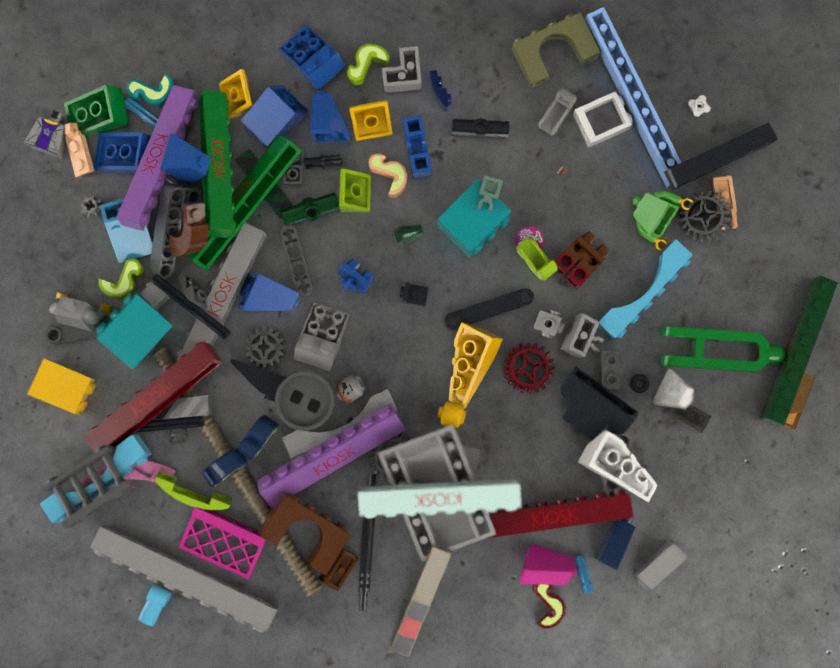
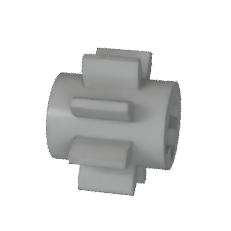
[79,195,103,219]

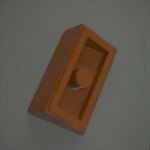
[319,548,359,591]

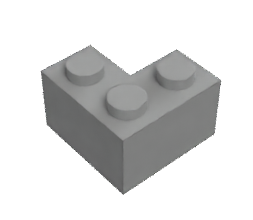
[382,46,422,93]

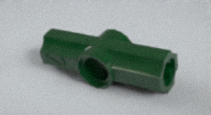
[281,192,340,226]

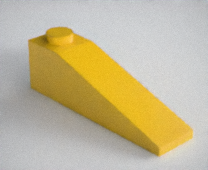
[449,322,503,408]

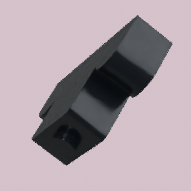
[560,366,639,440]

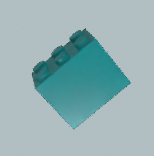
[437,179,511,257]
[96,291,173,369]

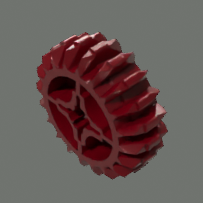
[503,342,555,394]

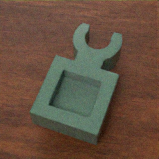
[478,175,503,212]

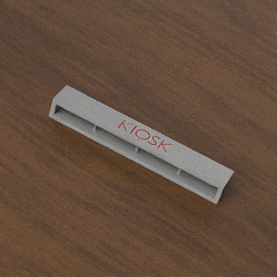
[176,223,267,360]

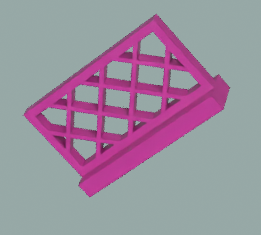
[178,507,267,580]

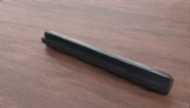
[151,274,231,339]

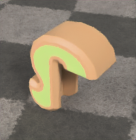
[368,153,408,198]

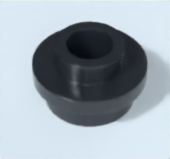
[630,374,649,393]

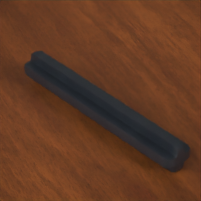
[136,416,204,433]

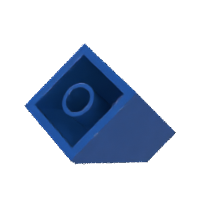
[241,85,309,147]

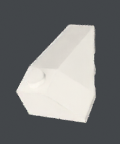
[578,430,657,502]

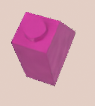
[519,543,577,585]

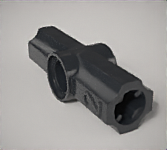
[452,118,509,139]

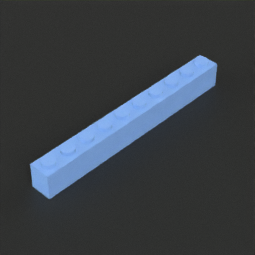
[585,7,681,188]

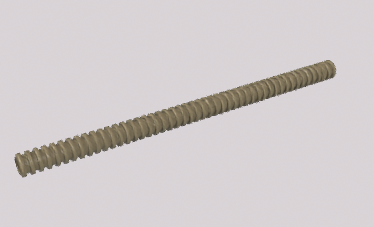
[153,347,322,597]

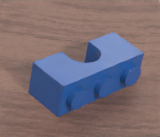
[403,115,432,179]

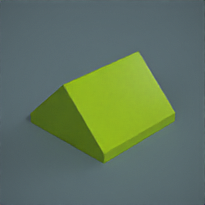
[339,168,371,212]

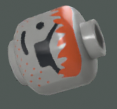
[335,375,365,403]

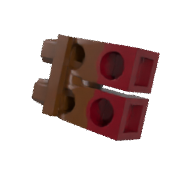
[554,231,609,290]

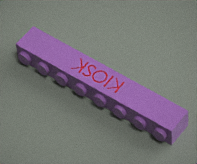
[117,85,199,231]
[257,403,406,508]

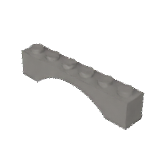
[282,389,398,459]

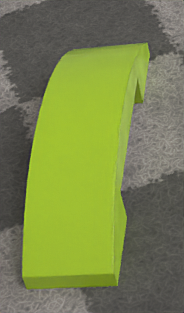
[155,470,232,510]

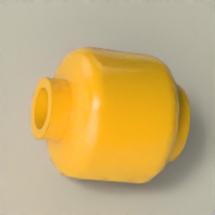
[437,401,466,429]

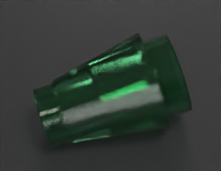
[394,224,424,244]

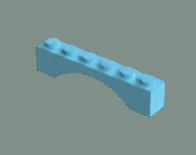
[598,239,693,340]
[40,435,152,524]

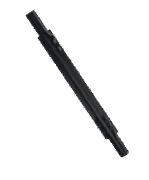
[358,473,376,611]

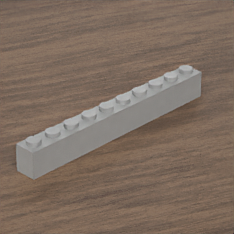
[90,525,278,632]

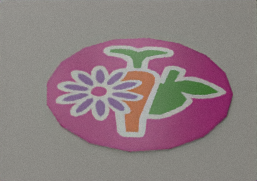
[515,226,545,250]

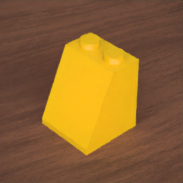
[27,359,96,415]

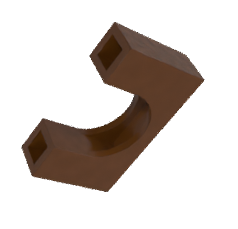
[258,492,351,575]

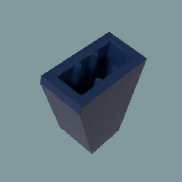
[594,518,635,570]

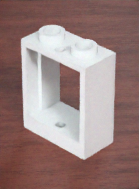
[573,91,633,148]

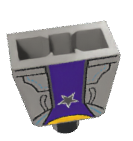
[24,110,66,159]

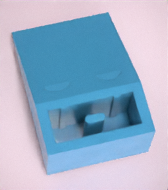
[99,198,153,264]

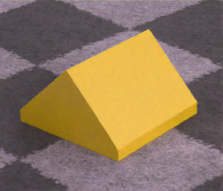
[219,69,254,119]
[349,100,393,141]

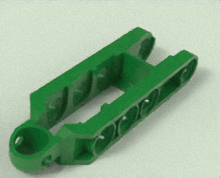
[660,327,787,373]

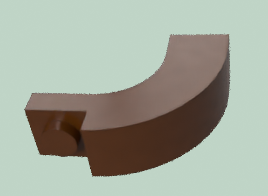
[169,201,209,256]

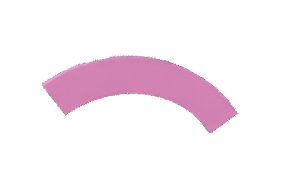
[74,461,176,500]

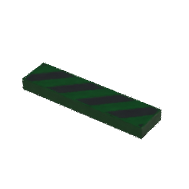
[235,149,294,220]

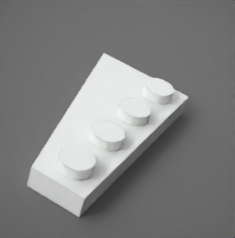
[652,368,694,408]

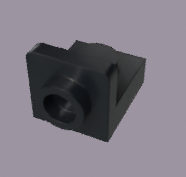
[400,282,428,307]

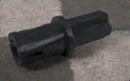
[304,154,343,170]

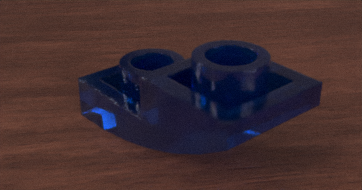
[429,70,451,112]

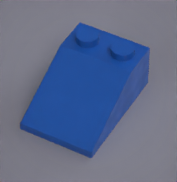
[94,132,151,175]

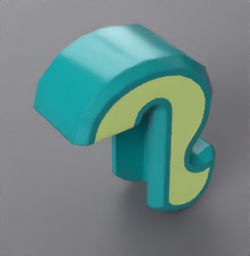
[126,73,175,107]

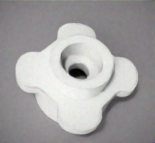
[688,95,711,117]

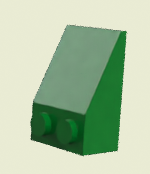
[64,85,129,136]

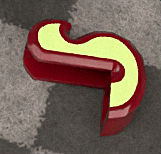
[532,584,566,629]

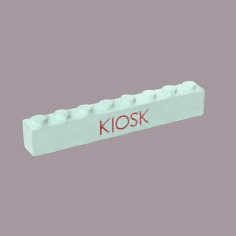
[358,479,521,518]

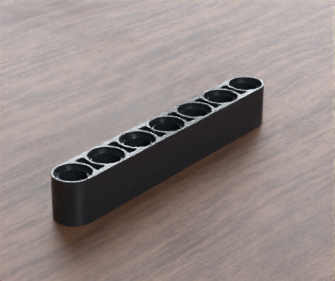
[664,123,778,190]

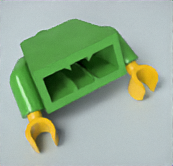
[633,191,693,250]

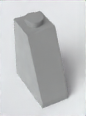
[634,541,687,590]

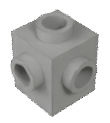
[533,309,566,338]

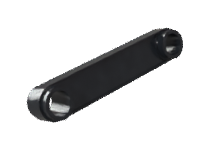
[444,288,534,330]

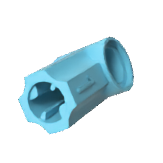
[138,583,172,626]

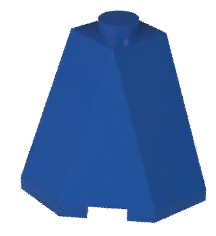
[310,91,351,143]
[161,133,211,184]
[238,273,299,311]

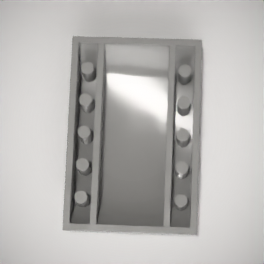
[378,424,496,561]

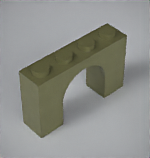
[511,12,600,89]

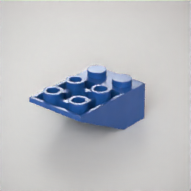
[279,25,346,90]

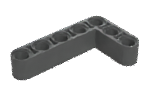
[149,183,203,280]

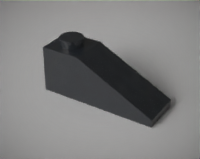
[230,359,287,402]

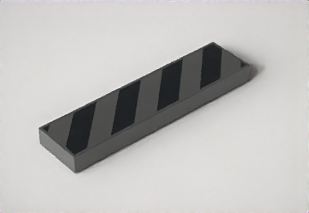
[151,395,212,421]

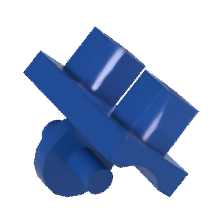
[338,259,373,294]

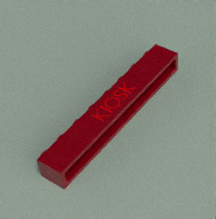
[85,341,223,453]
[485,490,634,539]

